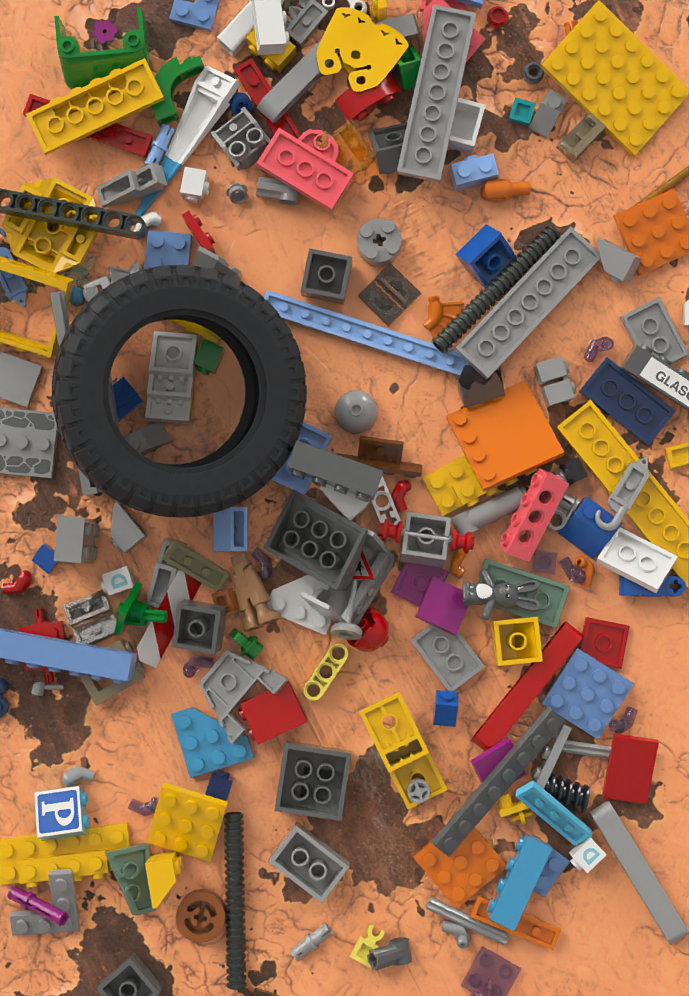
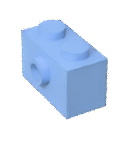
[449,153,499,192]
[213,507,247,552]

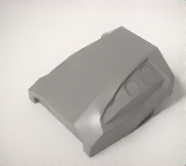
[210,107,271,171]

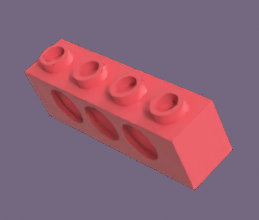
[499,468,569,562]

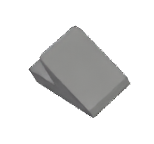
[528,89,568,139]

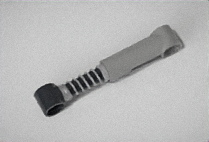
[451,457,588,535]

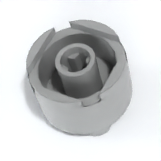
[357,218,401,267]

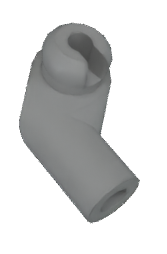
[62,766,96,787]
[442,920,470,949]

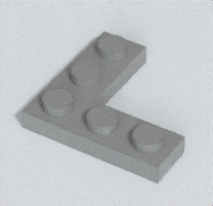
[10,869,80,936]

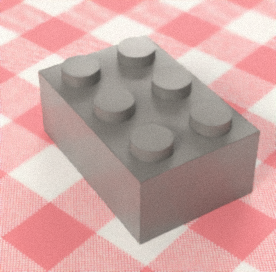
[54,516,99,564]
[268,822,350,903]

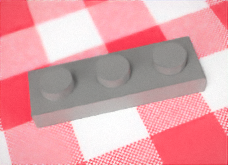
[532,724,572,789]

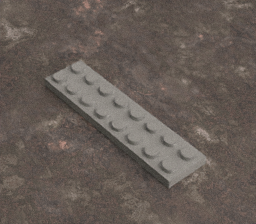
[397,4,476,183]
[454,227,601,380]

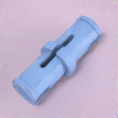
[144,124,175,165]

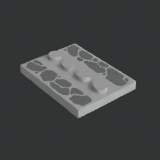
[0,408,58,479]

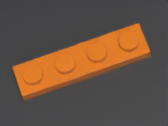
[470,895,561,951]

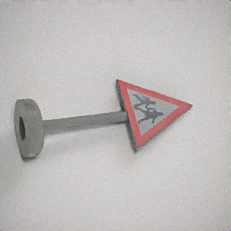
[331,550,376,640]

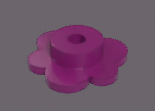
[93,20,118,45]

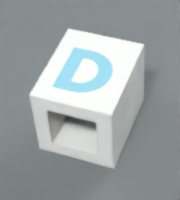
[100,566,135,596]
[569,837,607,873]

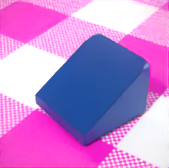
[32,543,60,574]

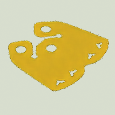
[316,7,409,92]

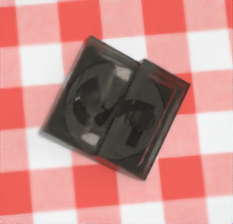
[358,263,421,327]
[63,590,117,645]

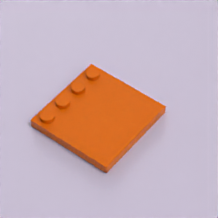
[446,380,564,492]

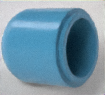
[69,287,86,306]

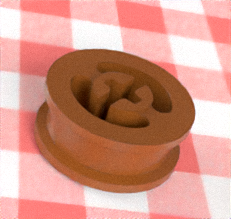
[176,889,226,943]

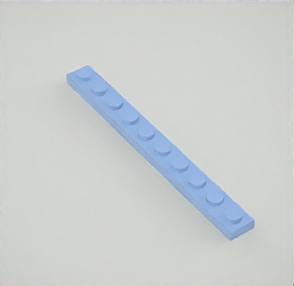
[264,290,470,376]

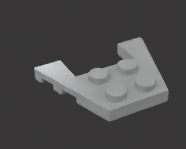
[199,650,289,744]

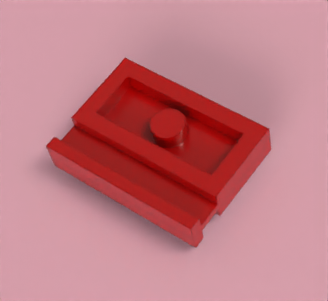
[182,210,216,254]

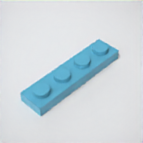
[516,780,592,846]

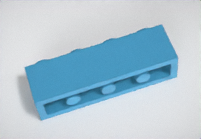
[486,833,552,931]

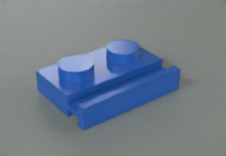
[113,377,144,422]

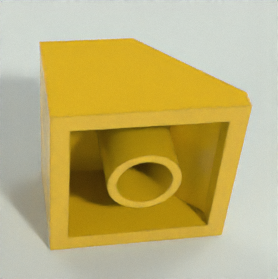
[490,617,543,666]
[145,851,184,909]

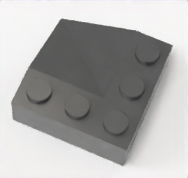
[275,741,351,821]

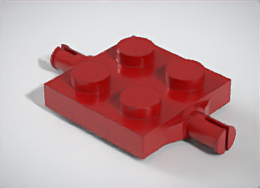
[18,608,66,684]

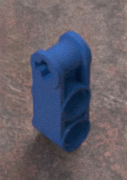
[619,575,686,597]

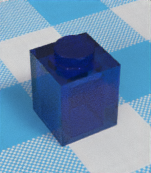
[205,770,234,801]

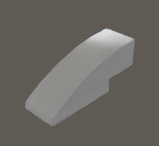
[96,162,167,208]
[146,537,187,608]

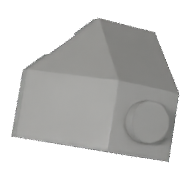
[192,246,242,280]

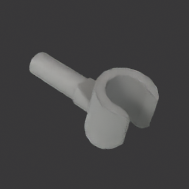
[31,682,64,696]

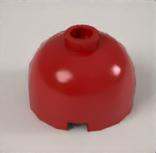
[347,607,389,652]

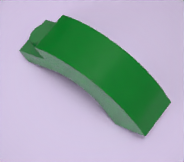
[152,56,204,127]

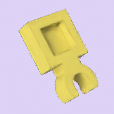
[350,924,384,968]

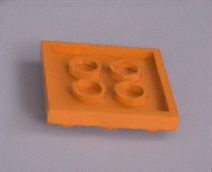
[613,188,689,276]
[413,827,507,909]

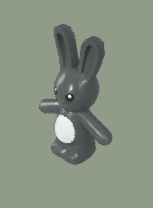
[462,568,540,620]

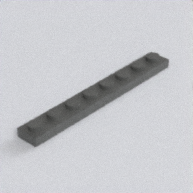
[431,706,566,857]

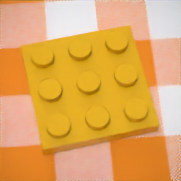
[147,782,228,862]

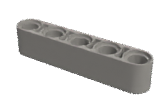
[257,40,340,123]

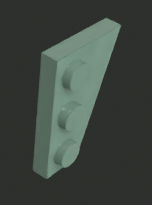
[105,843,156,916]

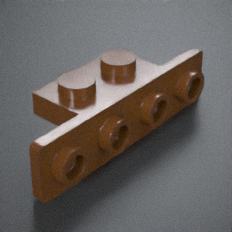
[336,436,422,478]

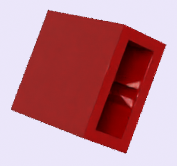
[238,680,307,745]

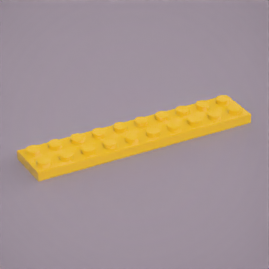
[556,400,689,591]

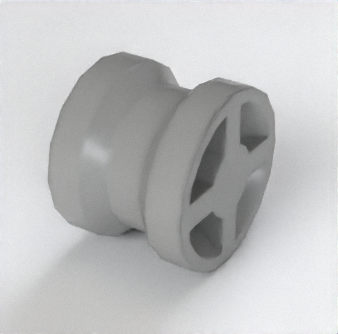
[407,778,430,803]

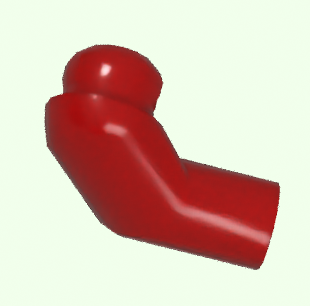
[391,480,412,513]

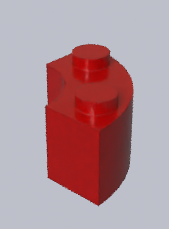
[335,72,401,122]

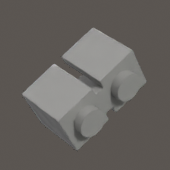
[534,356,576,408]

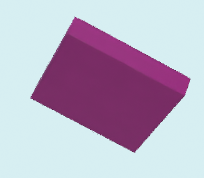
[391,562,449,606]
[415,576,468,636]
[471,737,526,783]

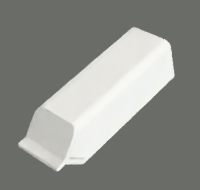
[217,1,254,57]

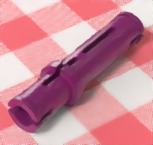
[7,886,69,926]

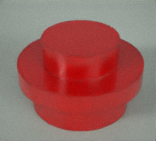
[487,6,509,29]

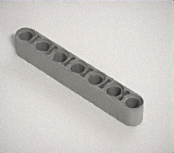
[589,801,689,945]

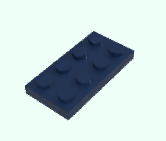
[579,357,676,446]

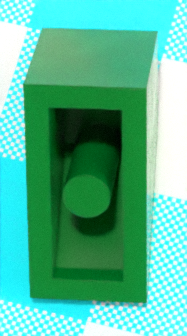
[395,42,421,90]

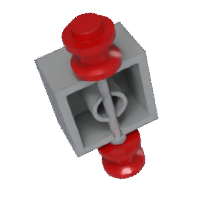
[378,512,475,568]

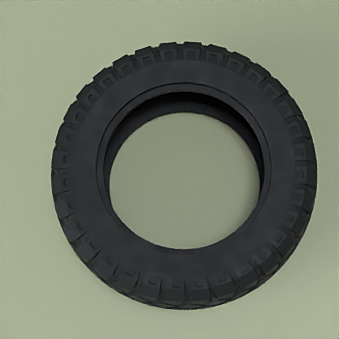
[52,265,307,518]

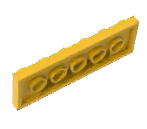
[26,58,165,156]
[422,455,538,517]
[0,822,131,887]

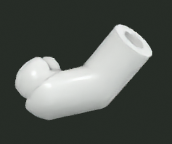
[133,212,162,232]

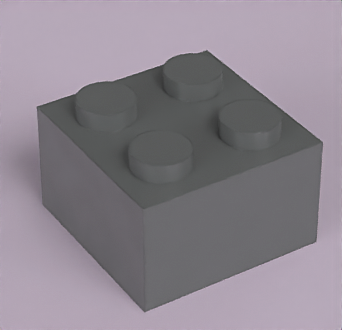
[301,248,352,304]
[172,599,227,655]
[96,952,163,996]

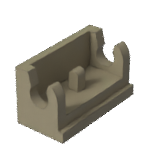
[556,113,606,163]

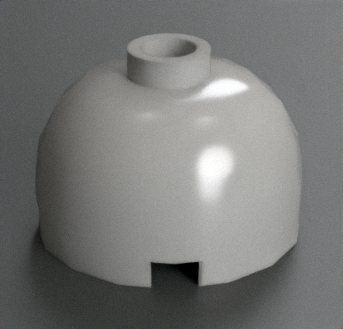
[335,390,378,434]

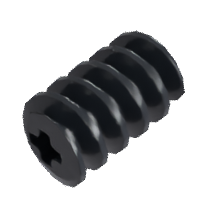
[544,773,590,813]

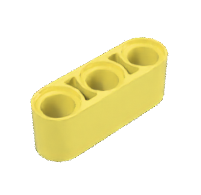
[304,643,348,701]

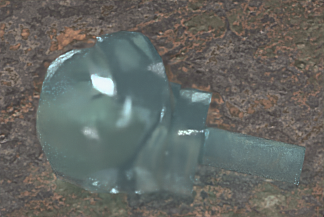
[64,256,96,288]

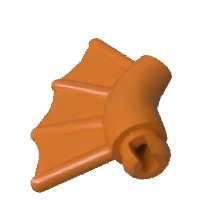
[422,296,464,338]

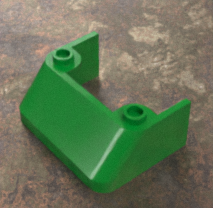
[54,8,151,90]

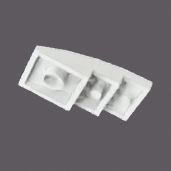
[145,331,198,424]

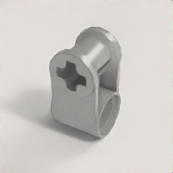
[546,493,580,532]

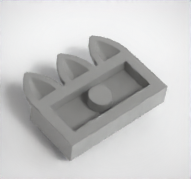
[284,0,329,47]

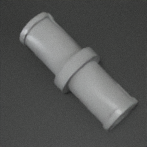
[290,922,334,962]

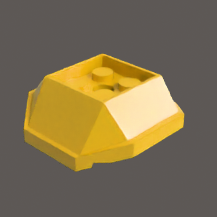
[2,177,99,274]

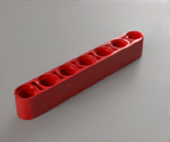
[471,621,584,751]

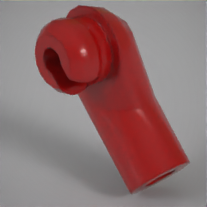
[2,570,32,594]

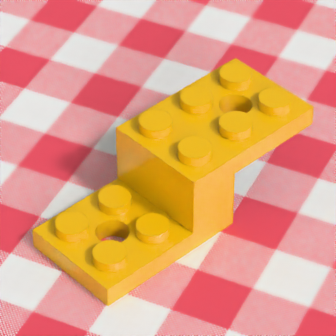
[359,691,448,810]

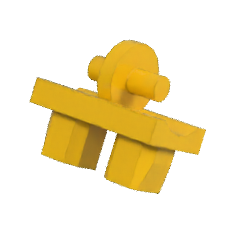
[497,792,533,826]

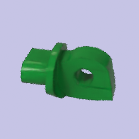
[229,628,264,659]

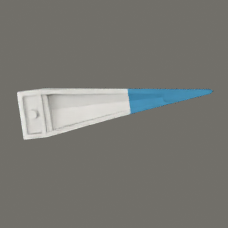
[133,65,240,225]

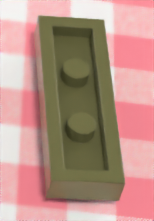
[162,539,230,592]

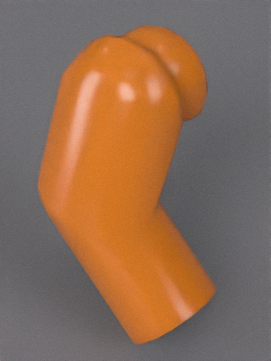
[450,548,467,578]
[575,556,595,588]

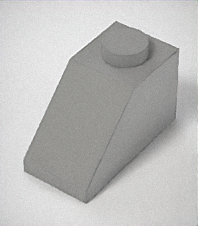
[596,238,642,284]
[124,422,172,456]
[110,502,148,553]

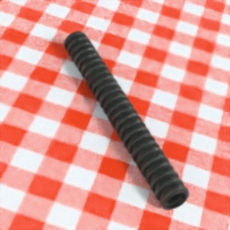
[432,225,561,353]
[224,812,247,990]

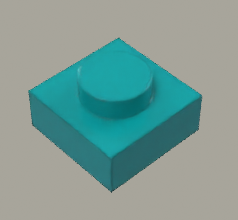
[508,97,536,126]

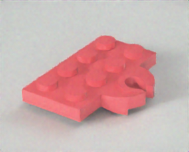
[256,128,354,212]

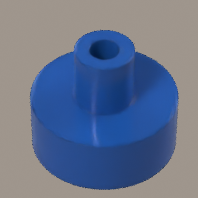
[229,93,252,115]

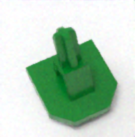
[114,582,168,635]

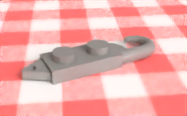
[595,456,650,531]

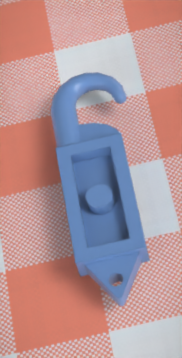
[0,228,30,307]

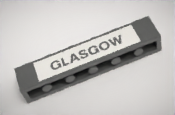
[620,344,689,411]

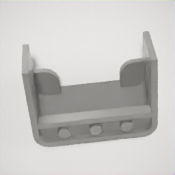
[300,526,395,625]

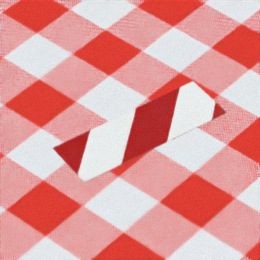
[134,570,201,668]

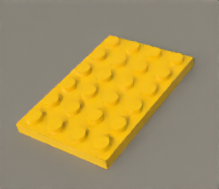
[539,0,689,157]

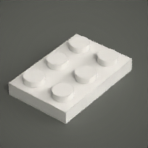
[596,527,678,593]

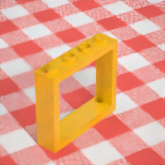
[0,256,75,359]

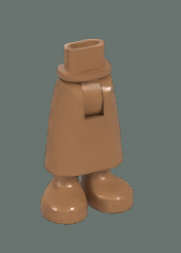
[230,552,282,632]

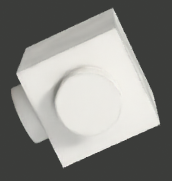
[180,167,210,203]

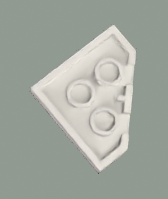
[266,575,331,635]

